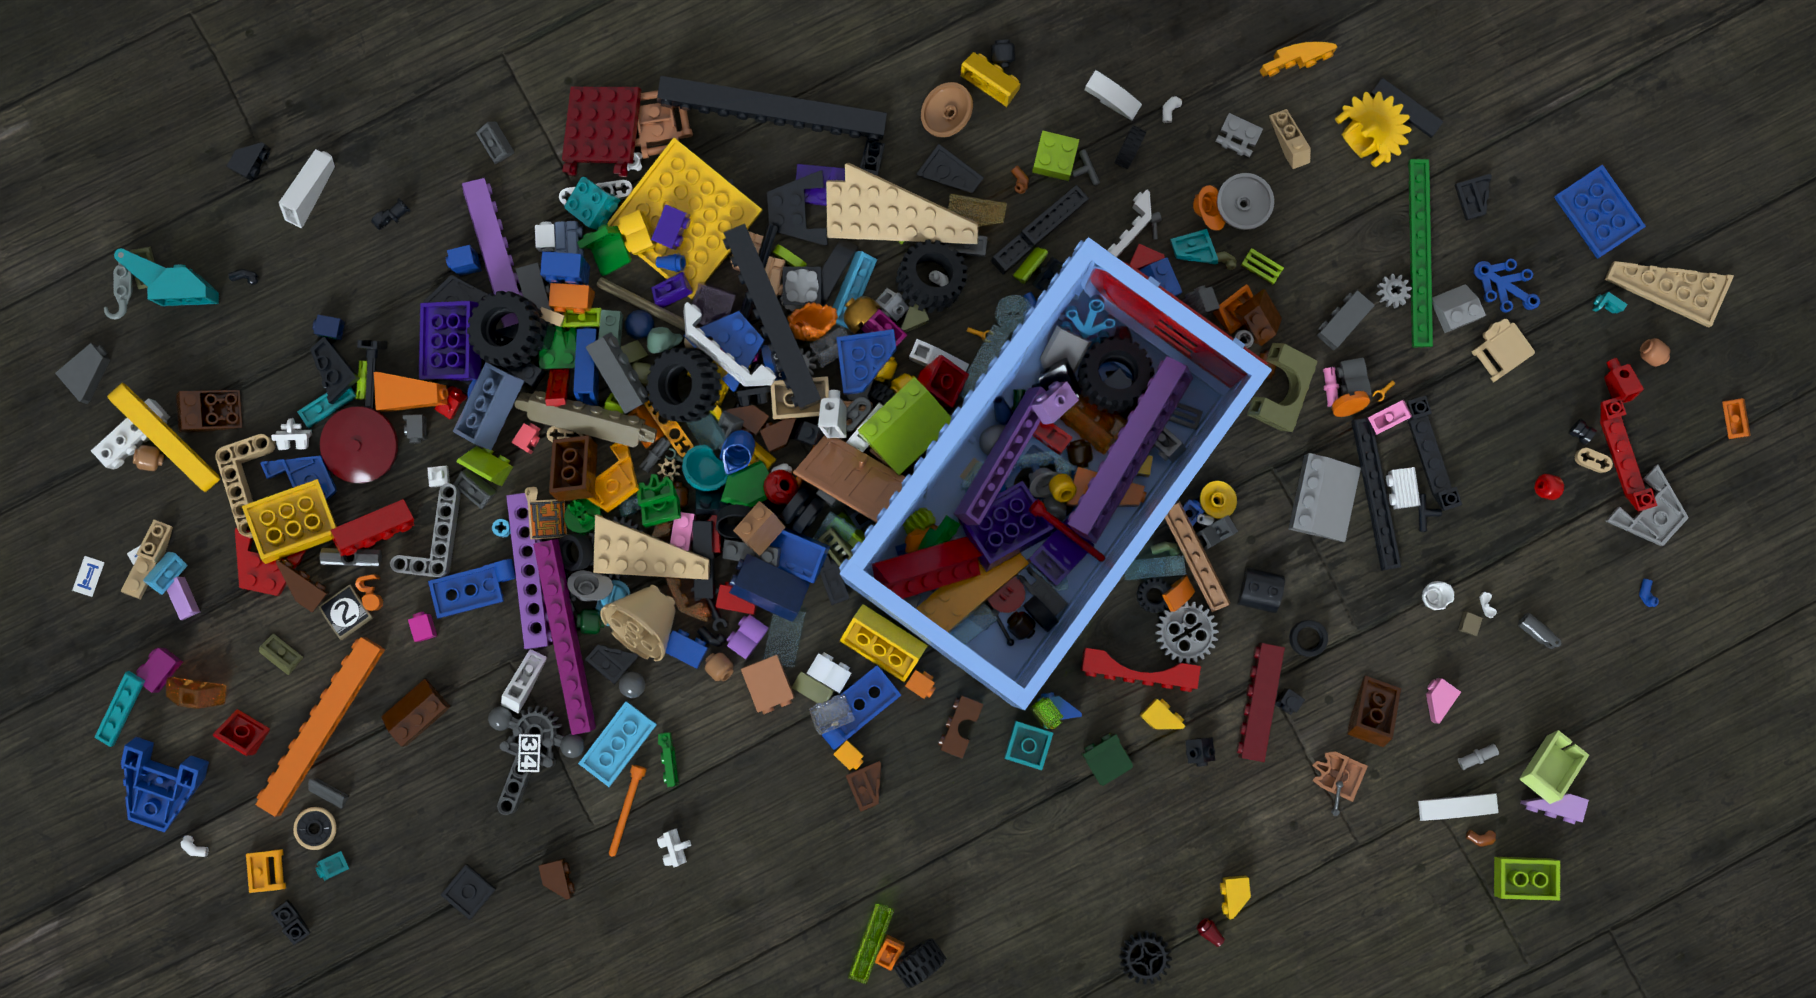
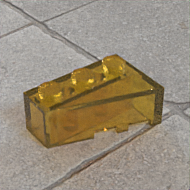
[948,194,1007,227]

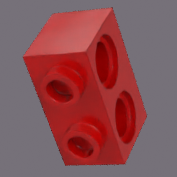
[1032,421,1073,456]

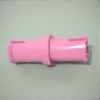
[1323,367,1339,407]

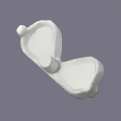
[1480,592,1497,618]

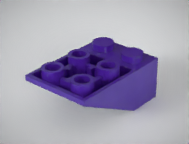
[1027,519,1095,587]

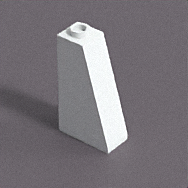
[279,149,335,228]

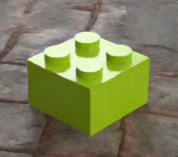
[1032,131,1079,181]

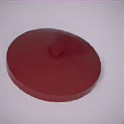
[320,406,398,483]

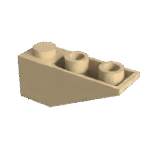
[1269,109,1310,169]

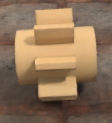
[658,458,681,481]

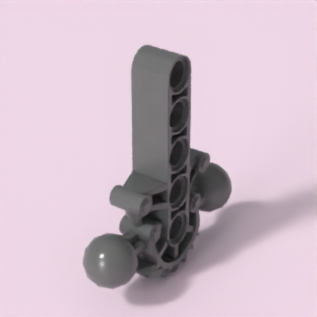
[488,706,585,815]

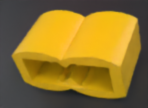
[618,210,656,255]

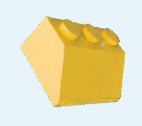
[960,52,1020,107]

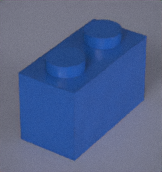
[446,245,482,276]
[666,629,709,669]

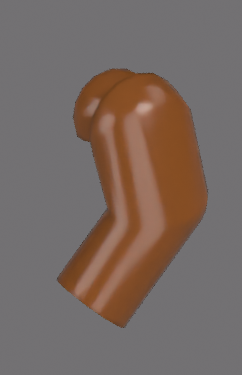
[1011,166,1029,194]
[1465,830,1496,847]

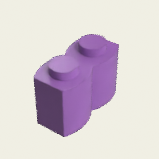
[726,614,769,660]

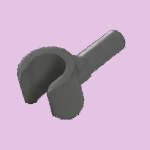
[1150,212,1162,240]

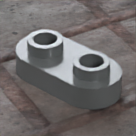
[846,397,872,431]

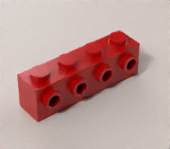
[330,499,414,557]

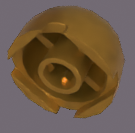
[843,296,881,334]

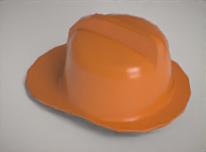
[1193,185,1226,230]

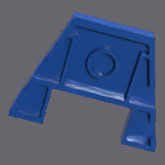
[684,311,765,392]
[260,456,337,500]

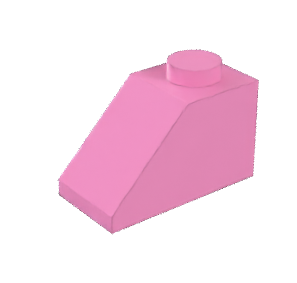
[1426,678,1461,724]

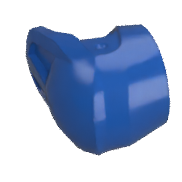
[720,430,755,474]

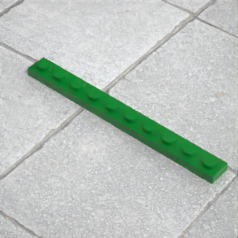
[1408,159,1433,347]

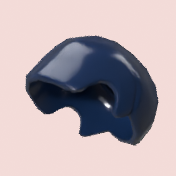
[624,310,654,340]

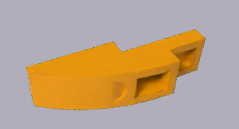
[1260,42,1337,77]

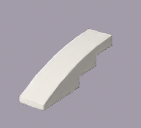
[1418,793,1498,821]

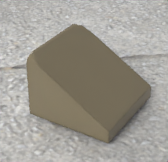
[1458,612,1483,636]

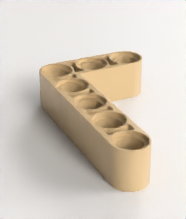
[215,434,276,538]

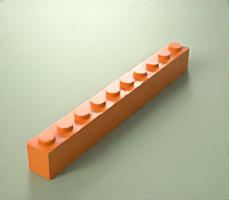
[255,637,385,817]

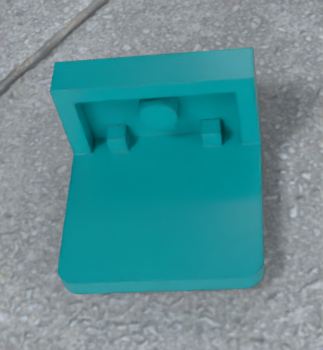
[565,177,621,230]

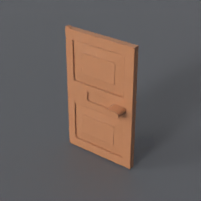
[793,435,905,523]

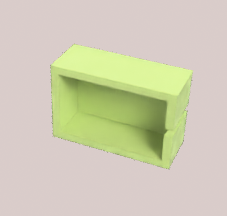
[1519,730,1589,804]

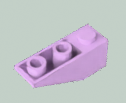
[1520,793,1589,824]

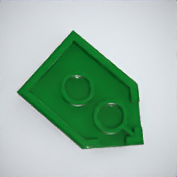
[721,460,769,508]

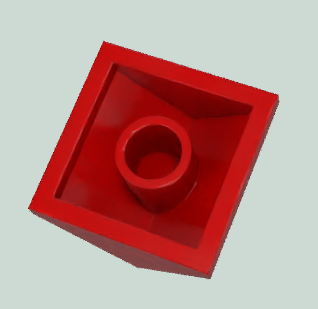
[213,709,270,756]

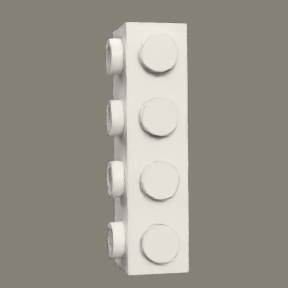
[91,398,170,469]

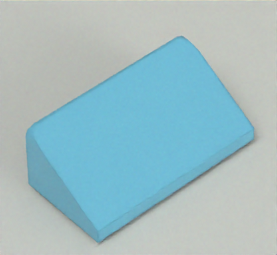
[143,552,188,595]

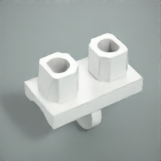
[272,418,312,450]

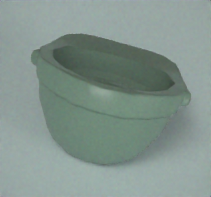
[647,327,683,354]

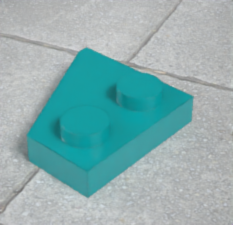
[1170,229,1218,264]

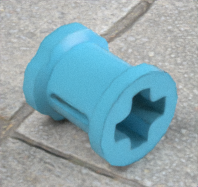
[492,519,511,537]

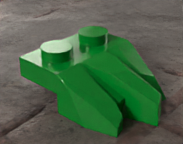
[539,325,577,369]
[637,474,681,528]

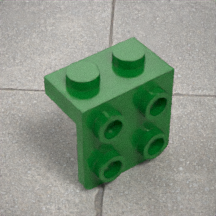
[577,224,632,276]

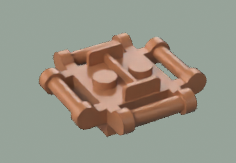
[635,90,693,159]

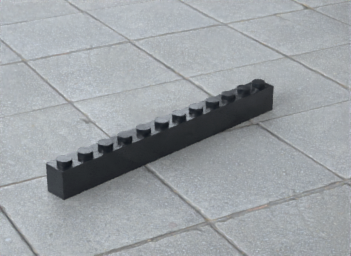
[657,76,887,141]

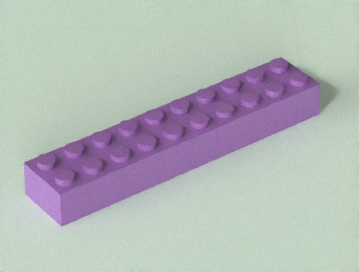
[1068,356,1193,544]

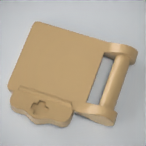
[1471,319,1535,383]

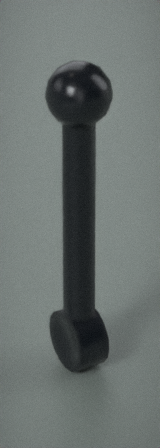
[991,609,1014,646]

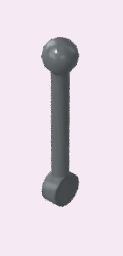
[1331,781,1344,816]

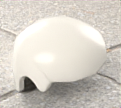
[1422,581,1454,610]

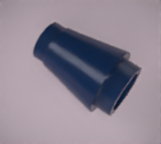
[993,396,1013,425]

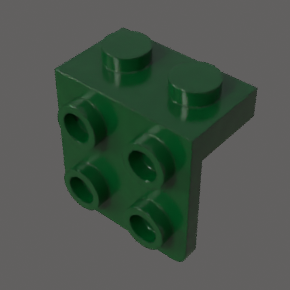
[1081,733,1133,786]

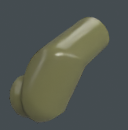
[1216,251,1237,270]
[1151,541,1180,556]

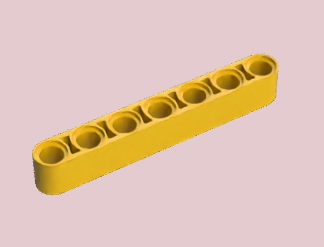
[107,383,221,492]

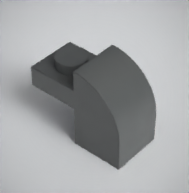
[1196,515,1238,551]

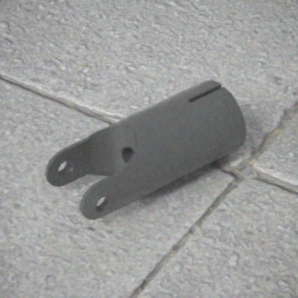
[1518,612,1561,649]

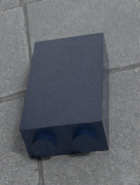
[729,553,810,622]

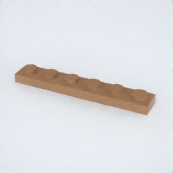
[1165,501,1230,612]

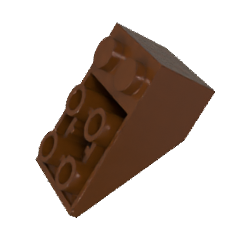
[176,390,242,433]

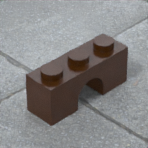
[938,695,983,759]

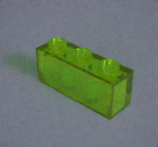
[1029,697,1064,729]

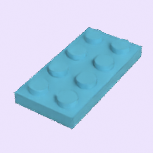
[578,701,657,787]

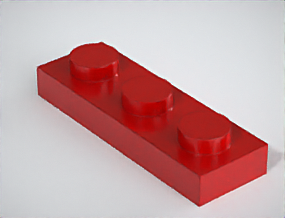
[545,368,571,407]

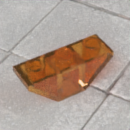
[166,677,226,709]

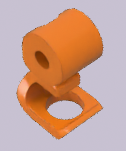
[355,574,383,611]

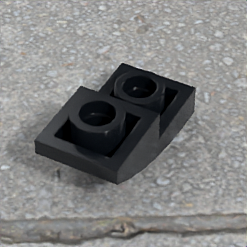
[271,899,311,945]

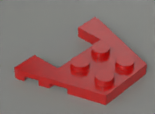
[235,528,309,596]

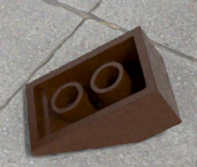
[1347,675,1401,747]

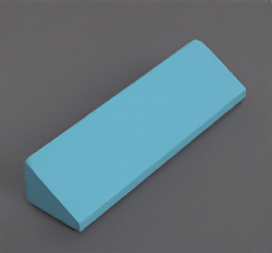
[832,251,878,329]

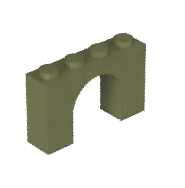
[1247,343,1318,432]

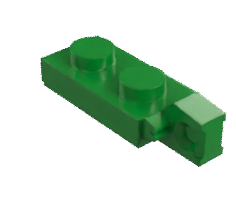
[658,732,679,787]

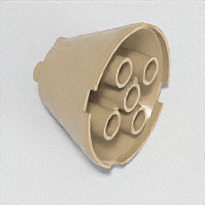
[600,585,676,661]

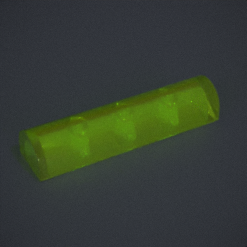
[848,902,894,984]

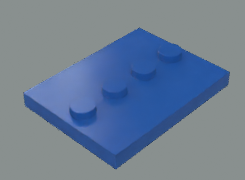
[1554,165,1646,259]

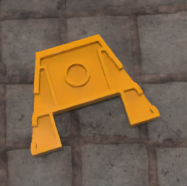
[586,443,639,513]

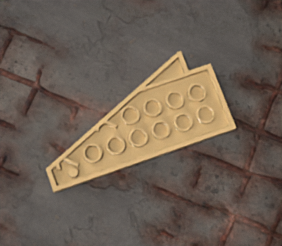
[826,163,979,244]

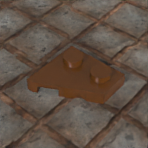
[846,761,881,812]

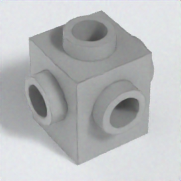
[876,288,909,322]

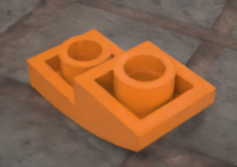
[905,525,938,553]
[1162,575,1195,612]

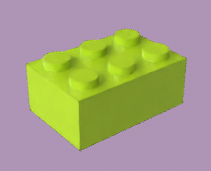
[1494,857,1560,900]

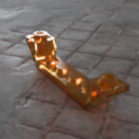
[652,521,711,622]

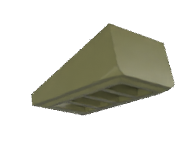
[818,527,853,567]

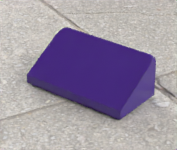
[651,272,693,308]

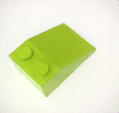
[456,446,513,486]

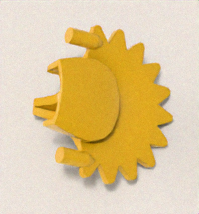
[1335,91,1411,168]

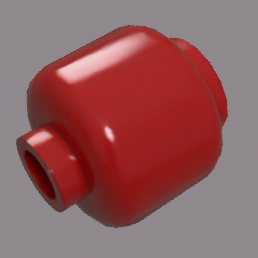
[1534,474,1564,500]

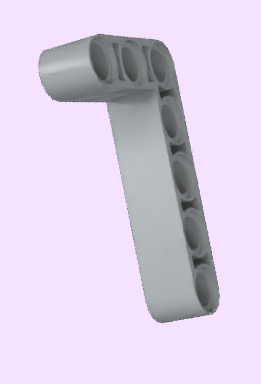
[390,483,461,578]

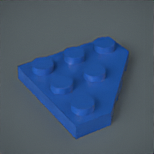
[836,329,897,395]

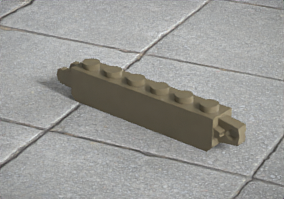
[514,391,657,447]

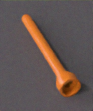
[609,765,647,857]

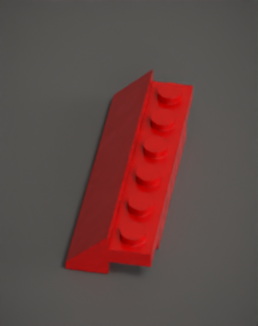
[872,537,982,599]

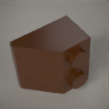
[1233,289,1282,346]

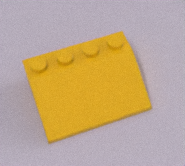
[242,479,337,564]

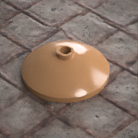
[921,82,973,137]

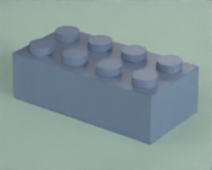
[453,362,524,450]

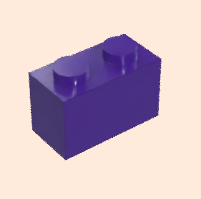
[651,204,691,250]

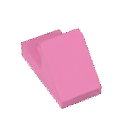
[1368,400,1413,434]

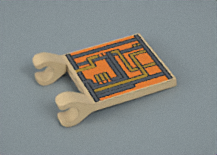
[525,487,567,540]

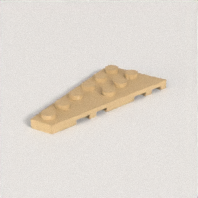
[1605,261,1734,328]
[593,514,710,580]

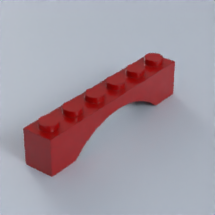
[1081,648,1201,692]

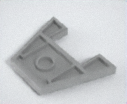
[1605,465,1689,546]

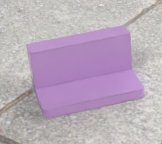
[167,576,200,620]

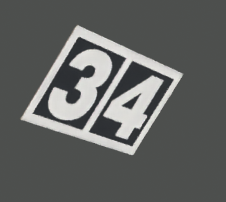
[518,734,540,772]

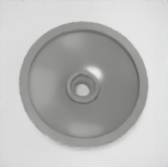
[1217,173,1274,230]

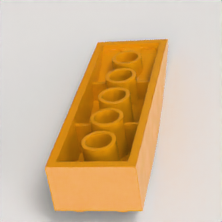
[916,553,1029,633]

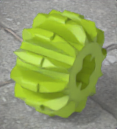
[903,507,936,535]

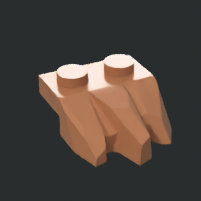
[1312,751,1368,802]

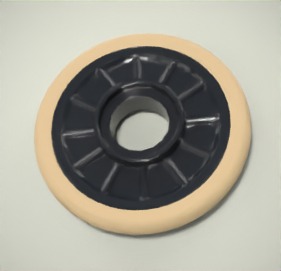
[293,807,336,850]

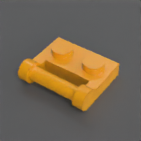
[246,849,286,893]

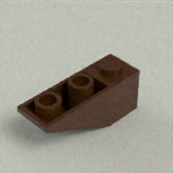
[276,558,329,613]

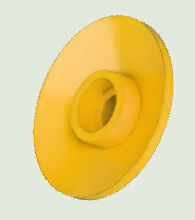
[1200,481,1237,519]

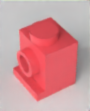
[511,423,540,454]

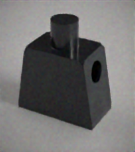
[1032,358,1081,397]

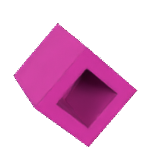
[408,612,437,642]

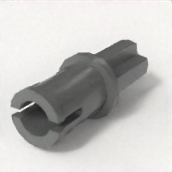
[639,437,671,473]

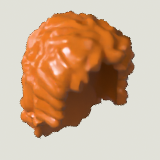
[787,302,838,341]

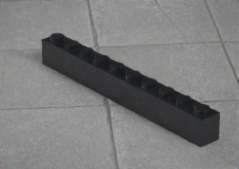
[722,223,821,411]

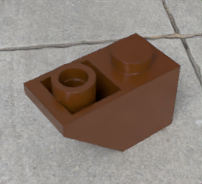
[726,405,769,436]
[760,418,797,454]
[538,858,575,900]

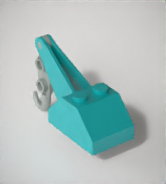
[104,248,219,320]

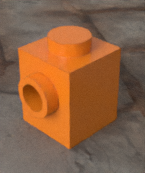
[905,670,936,699]

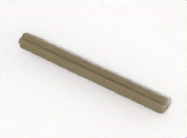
[597,277,700,331]

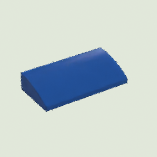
[769,527,830,583]

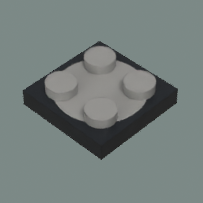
[783,266,821,305]

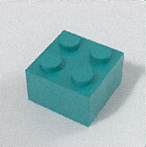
[1004,721,1053,770]

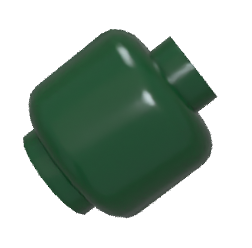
[577,609,605,634]

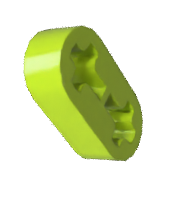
[772,244,807,266]

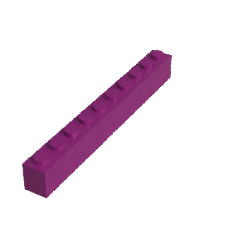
[533,539,596,735]

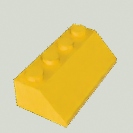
[840,604,928,682]

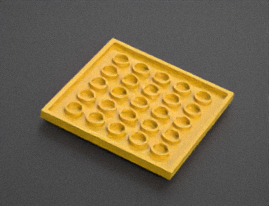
[607,138,763,299]

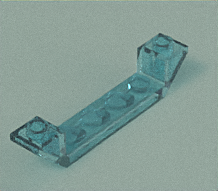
[960,451,1076,493]

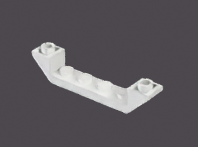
[1107,190,1151,257]
[683,302,776,386]

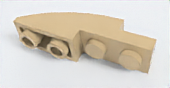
[121,520,173,600]

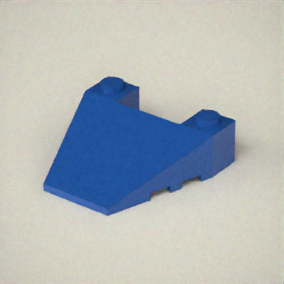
[121,737,209,832]

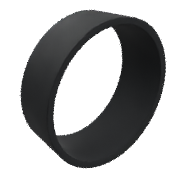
[716,504,752,539]

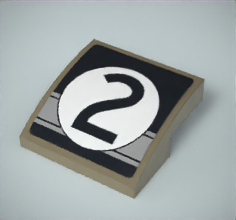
[318,584,373,640]

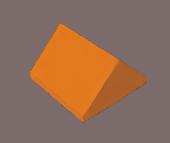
[1213,284,1253,334]

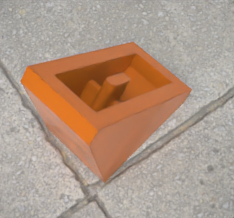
[874,934,904,971]

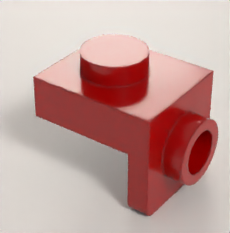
[435,386,467,419]

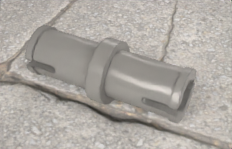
[1458,743,1499,770]

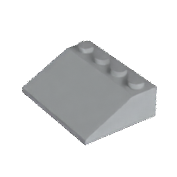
[1289,453,1361,542]

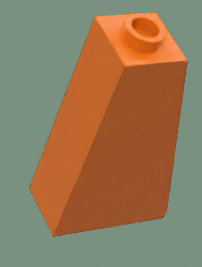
[374,372,448,412]
[1066,467,1147,507]

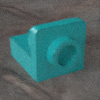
[1592,292,1628,314]
[315,851,349,881]

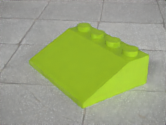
[858,377,951,476]

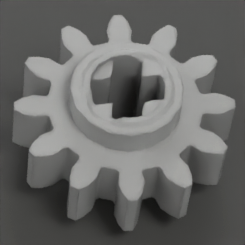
[1376,274,1412,308]

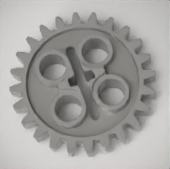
[1155,601,1219,664]

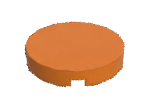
[1332,391,1370,417]

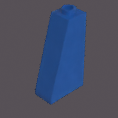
[573,327,599,406]

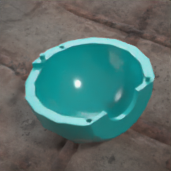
[682,445,730,491]

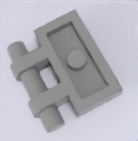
[1215,113,1263,158]

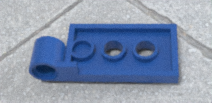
[428,559,516,619]
[822,665,901,750]

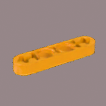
[644,395,694,458]

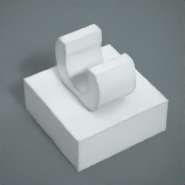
[427,466,450,487]

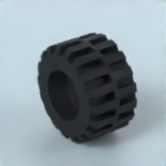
[893,938,946,988]

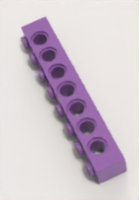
[506,493,553,649]

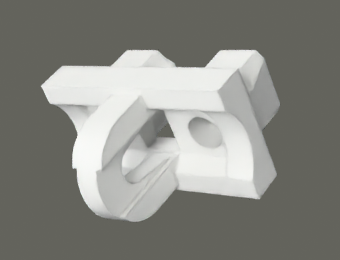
[657,828,691,867]

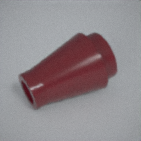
[1196,918,1225,947]

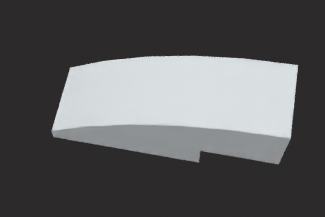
[1085,70,1142,121]

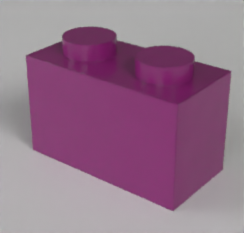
[136,648,183,693]

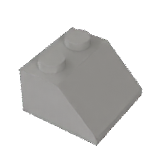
[1432,284,1486,333]

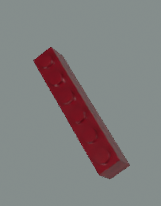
[1236,643,1285,762]

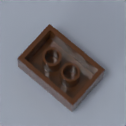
[549,435,598,502]

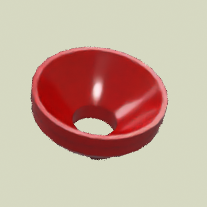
[763,470,798,505]

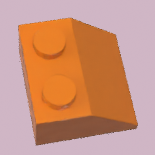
[549,283,595,314]

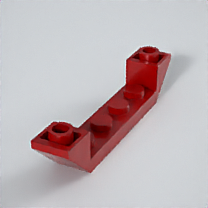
[1600,396,1657,512]

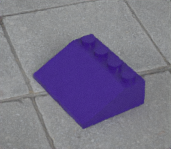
[419,301,482,381]
[958,481,1054,572]

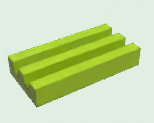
[1241,248,1284,285]

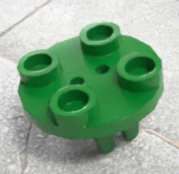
[564,499,603,535]

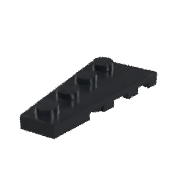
[695,487,773,517]

